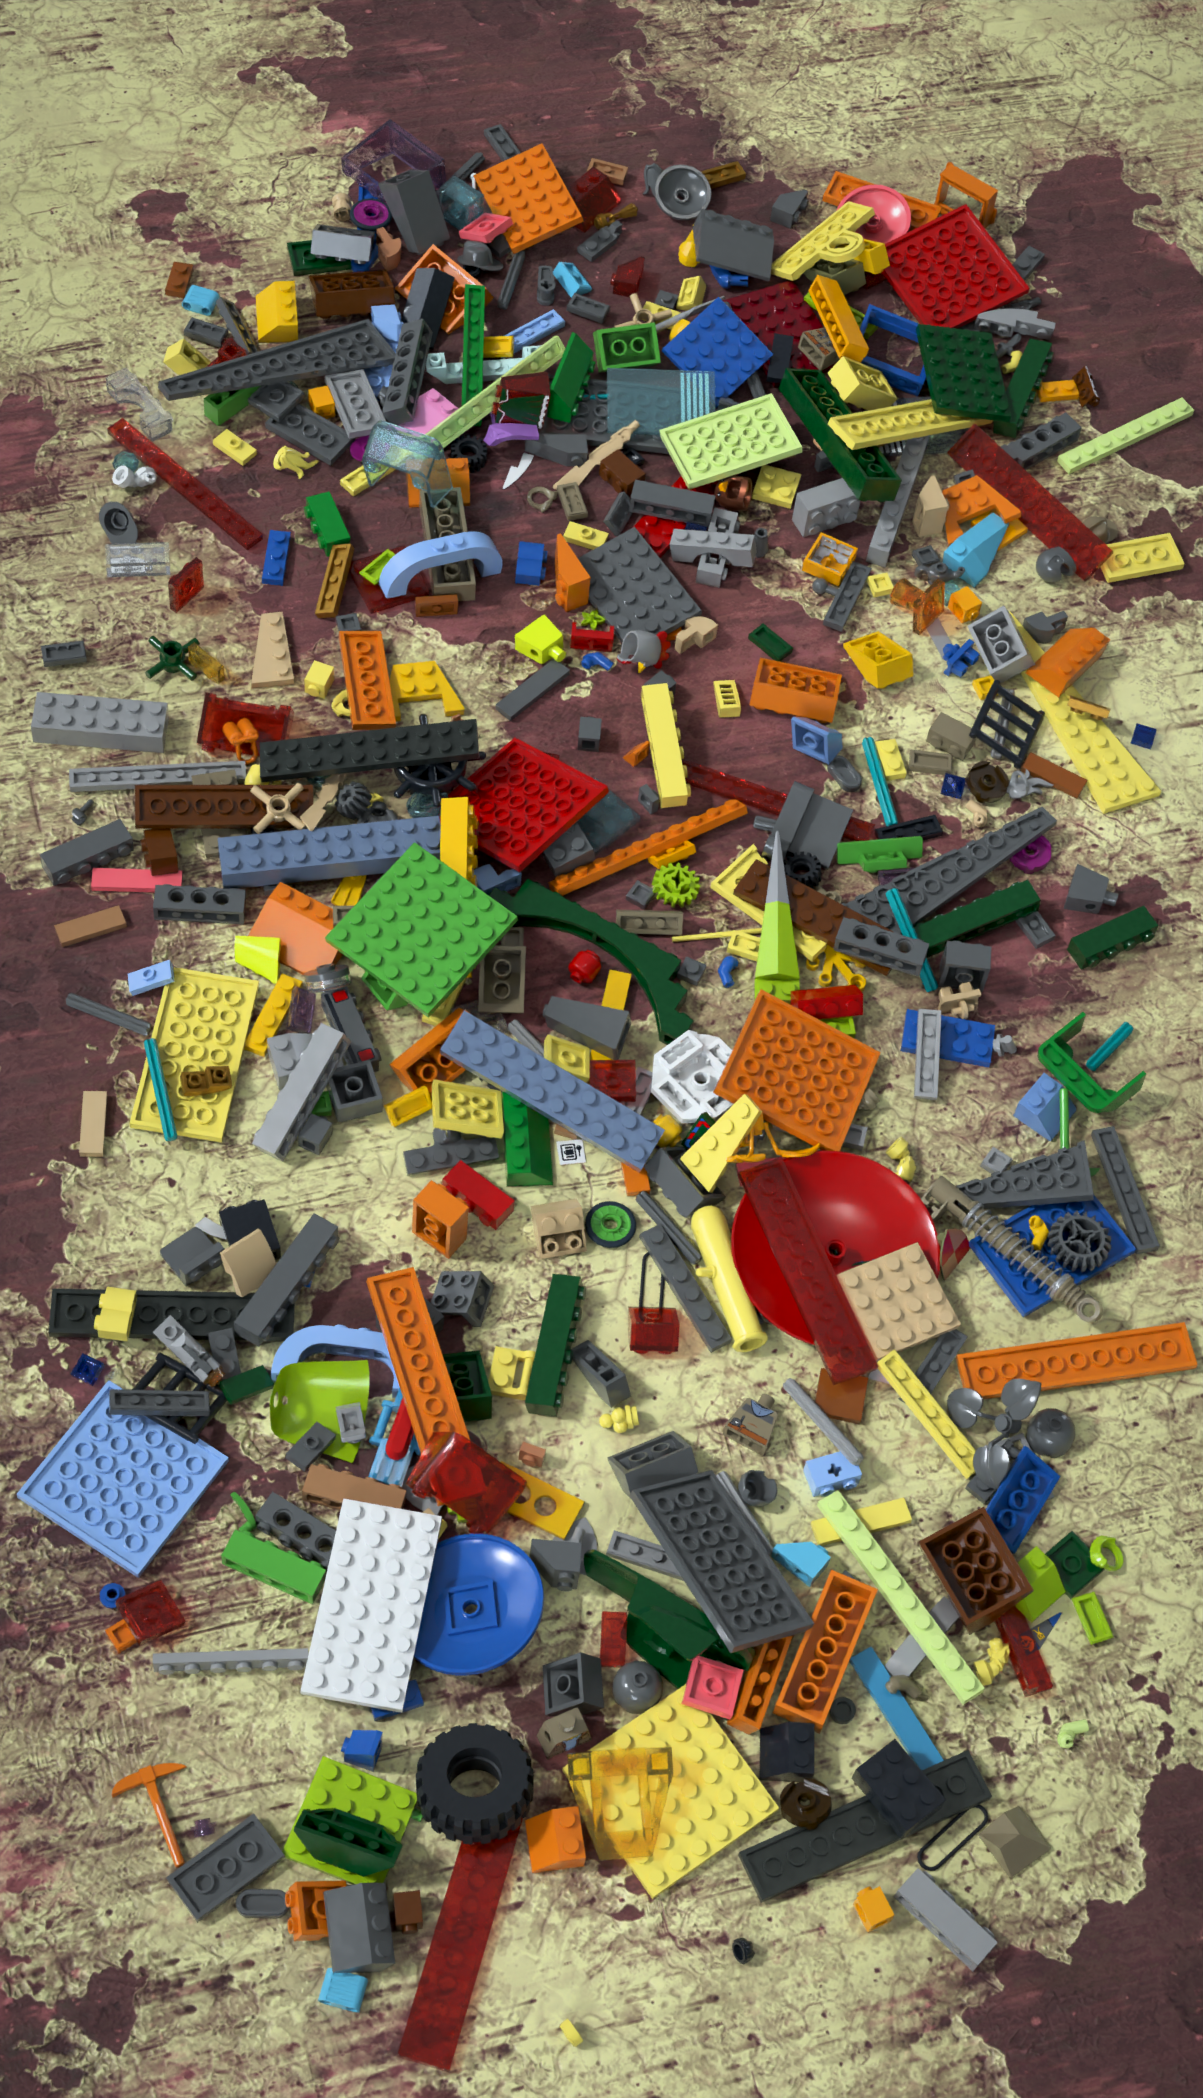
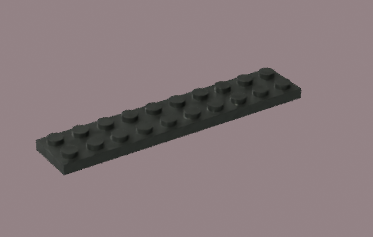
[260,719,479,782]
[48,1288,295,1341]
[738,1750,992,1903]

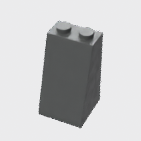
[378,169,450,255]

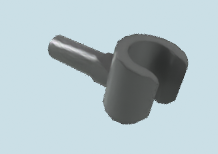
[72,799,94,826]

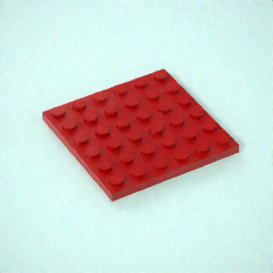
[882,204,1030,329]
[426,737,609,873]

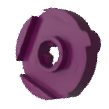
[1009,835,1052,874]

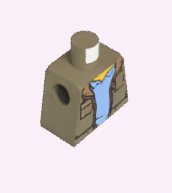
[537,1708,592,1759]

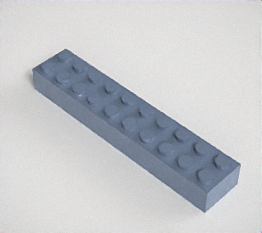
[218,816,441,889]
[440,1010,665,1173]

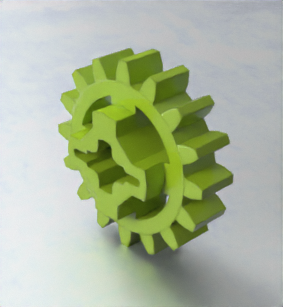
[652,862,700,908]

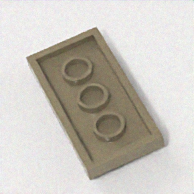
[191,769,247,858]

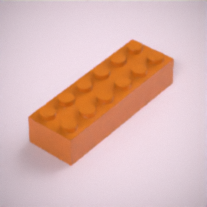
[773,1569,878,1734]

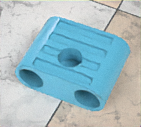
[182,285,220,316]
[318,1968,368,2012]

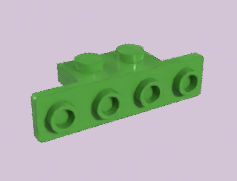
[837,836,923,873]

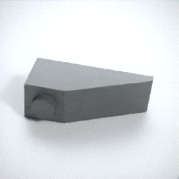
[525,434,588,467]
[571,1340,631,1408]

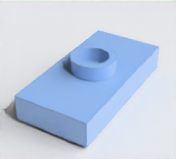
[128,960,175,996]

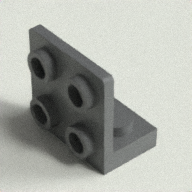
[431,1271,494,1327]

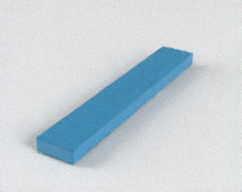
[849,1646,944,1771]

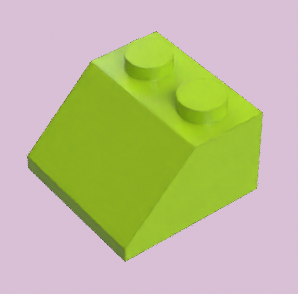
[1015,1546,1065,1623]

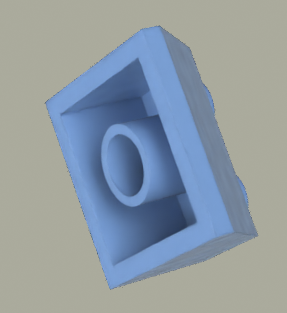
[791,717,843,765]
[1013,1073,1077,1142]

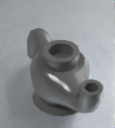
[914,562,965,588]

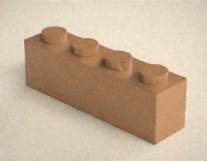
[302,1464,407,1511]

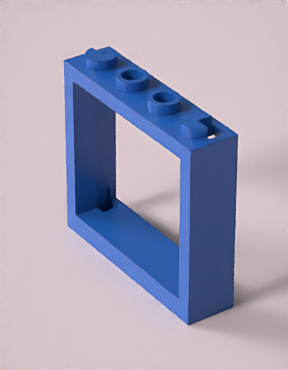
[860,304,926,397]

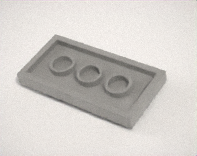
[325,369,388,439]

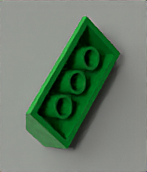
[547,332,596,423]
[502,1092,553,1187]

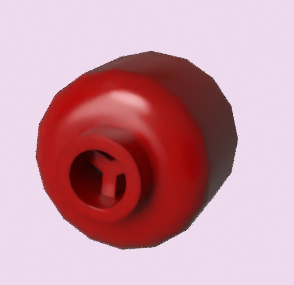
[568,950,602,984]

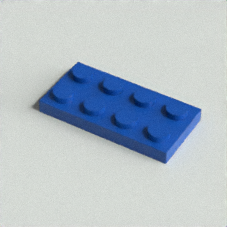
[900,1009,995,1068]

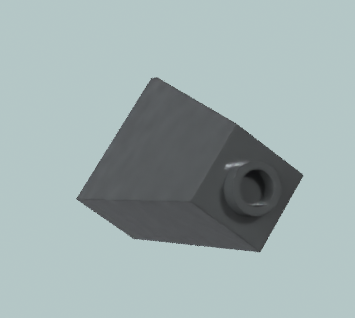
[543,996,631,1061]

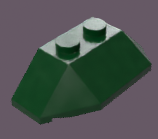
[294,1808,403,1877]

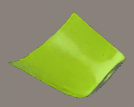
[270,1360,370,1463]

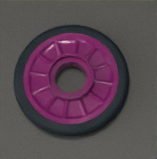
[350,198,392,231]

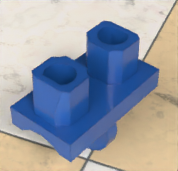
[943,639,980,677]

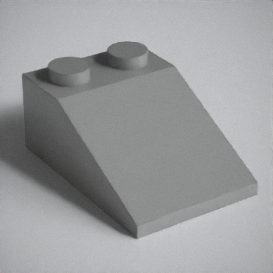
[267,1033,344,1091]

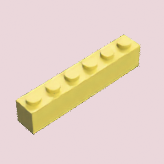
[641,683,691,808]

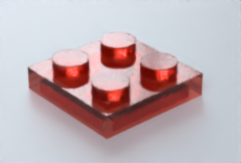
[168,557,204,613]
[590,1060,636,1102]
[115,1580,186,1646]

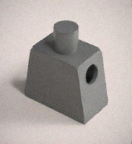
[1064,864,1119,914]

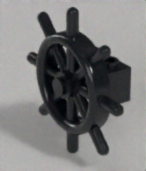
[389,714,486,808]

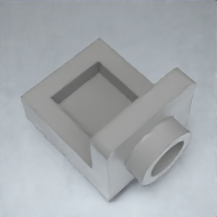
[336,1402,366,1444]

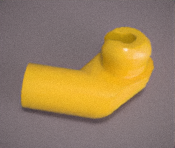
[1028,1215,1049,1251]

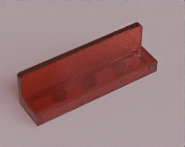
[995,1606,1053,1697]

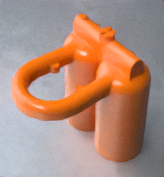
[222,718,259,765]

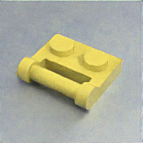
[488,1346,536,1400]

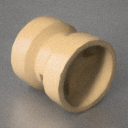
[332,193,352,221]

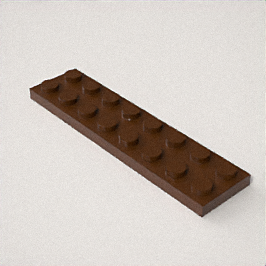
[135,785,313,829]
[733,859,904,976]

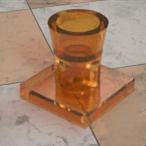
[890,578,945,635]

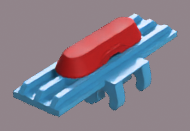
[368,1387,422,1487]

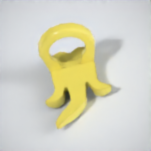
[273,446,319,479]

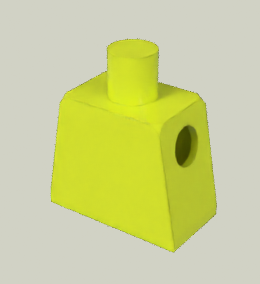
[515,615,566,664]

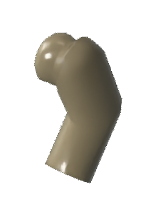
[885,1675,922,1699]

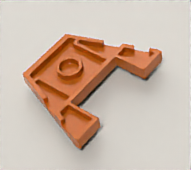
[942,475,1021,547]

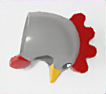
[616,630,671,673]

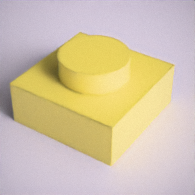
[867,573,894,597]

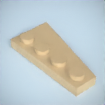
[251,612,294,688]

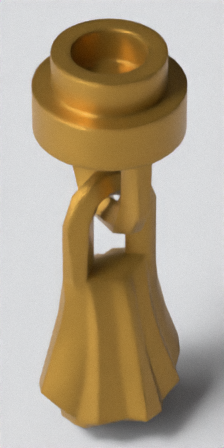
[594,203,638,229]

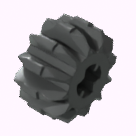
[334,781,372,820]

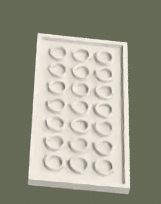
[300,1499,442,1713]

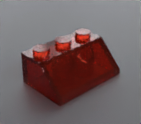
[567,167,621,233]

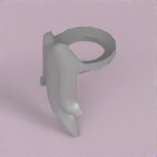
[1007,769,1053,799]

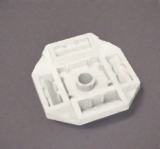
[651,1030,734,1123]

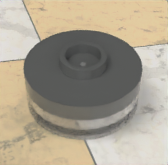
[304,964,352,993]

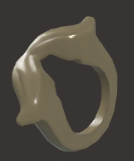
[527,487,558,512]

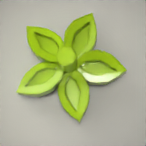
[581,610,605,630]

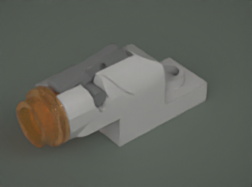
[153,1315,226,1388]

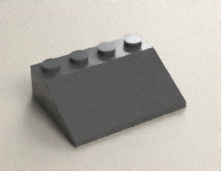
[693,209,774,281]

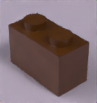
[599,449,646,497]
[140,829,178,876]

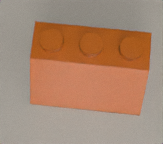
[406,458,470,508]

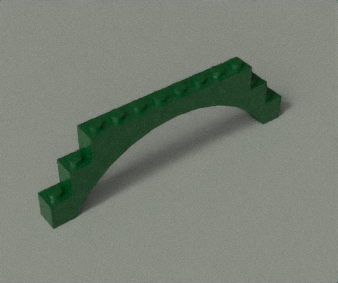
[489,879,694,1045]

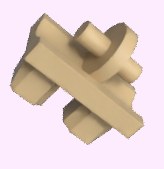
[938,982,981,1019]

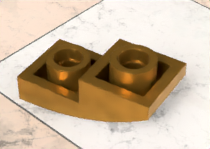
[180,1066,232,1096]

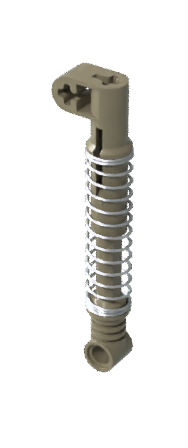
[921,1176,1103,1323]

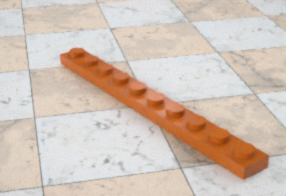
[548,799,748,896]

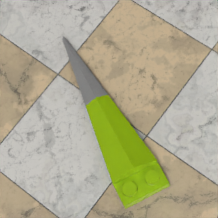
[754,831,800,1004]

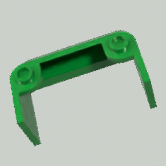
[1037,1012,1146,1113]

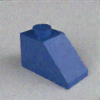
[341,1730,383,1772]

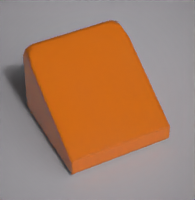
[623,740,650,767]

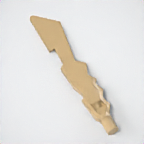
[553,420,640,490]
[300,773,347,831]

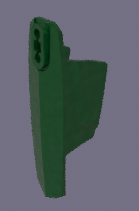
[584,1549,756,1689]

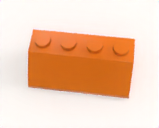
[1026,628,1110,698]
[389,1008,470,1098]

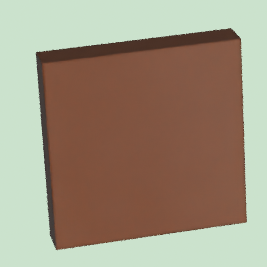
[815,1368,868,1424]

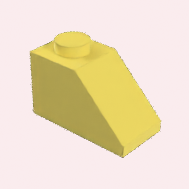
[163,338,212,375]

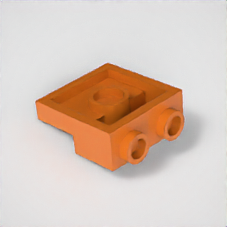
[285,1880,346,1941]

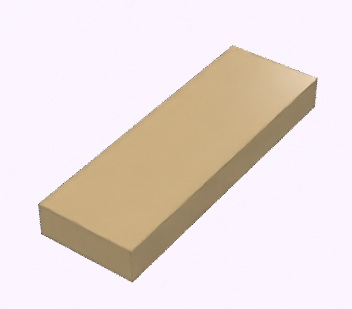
[79,1091,107,1157]

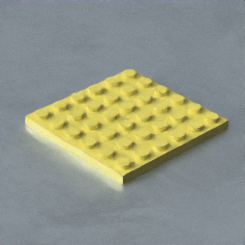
[562,1684,779,1899]

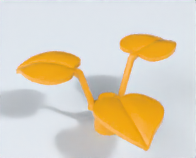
[726,1110,820,1163]

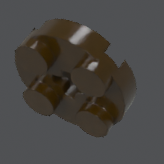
[965,761,1009,803]
[780,1778,832,1830]

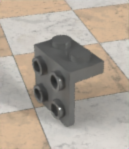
[160,1227,225,1287]

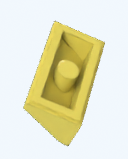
[676,276,706,311]

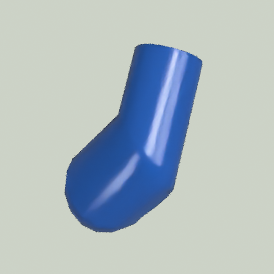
[581,652,614,671]
[718,956,739,988]

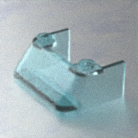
[362,420,453,508]

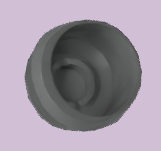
[1036,547,1076,582]

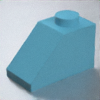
[771,1542,831,1587]

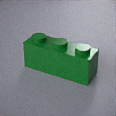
[304,491,350,556]

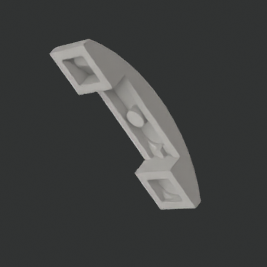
[884,1596,959,1677]

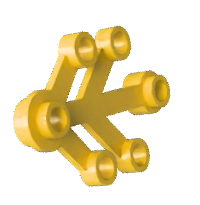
[805,945,866,992]

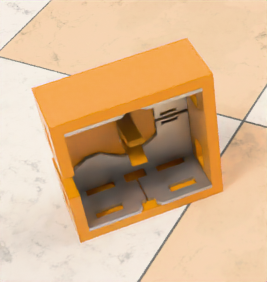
[802,532,858,587]

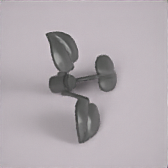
[947,1379,1042,1489]

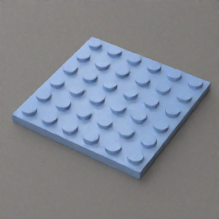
[17,1380,229,1578]

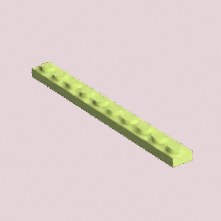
[409,336,566,459]
[817,1490,985,1705]

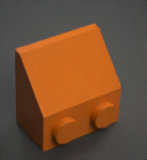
[525,1806,586,1873]

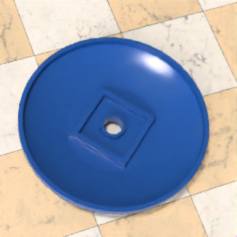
[414,1534,544,1676]

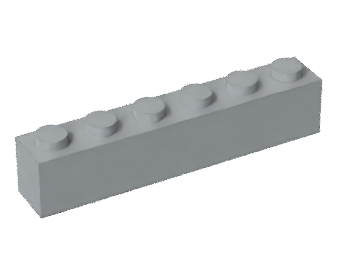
[252,1023,352,1162]

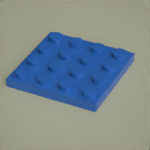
[662,297,773,408]

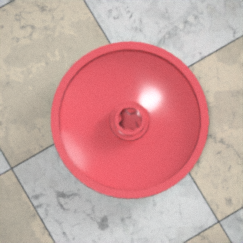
[836,185,911,244]

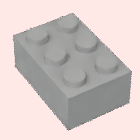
[792,478,860,537]
[968,606,1035,683]

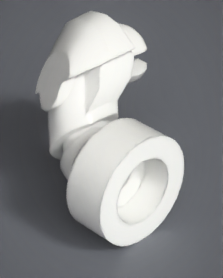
[112,465,156,488]

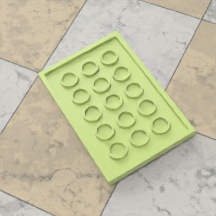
[659,393,802,490]

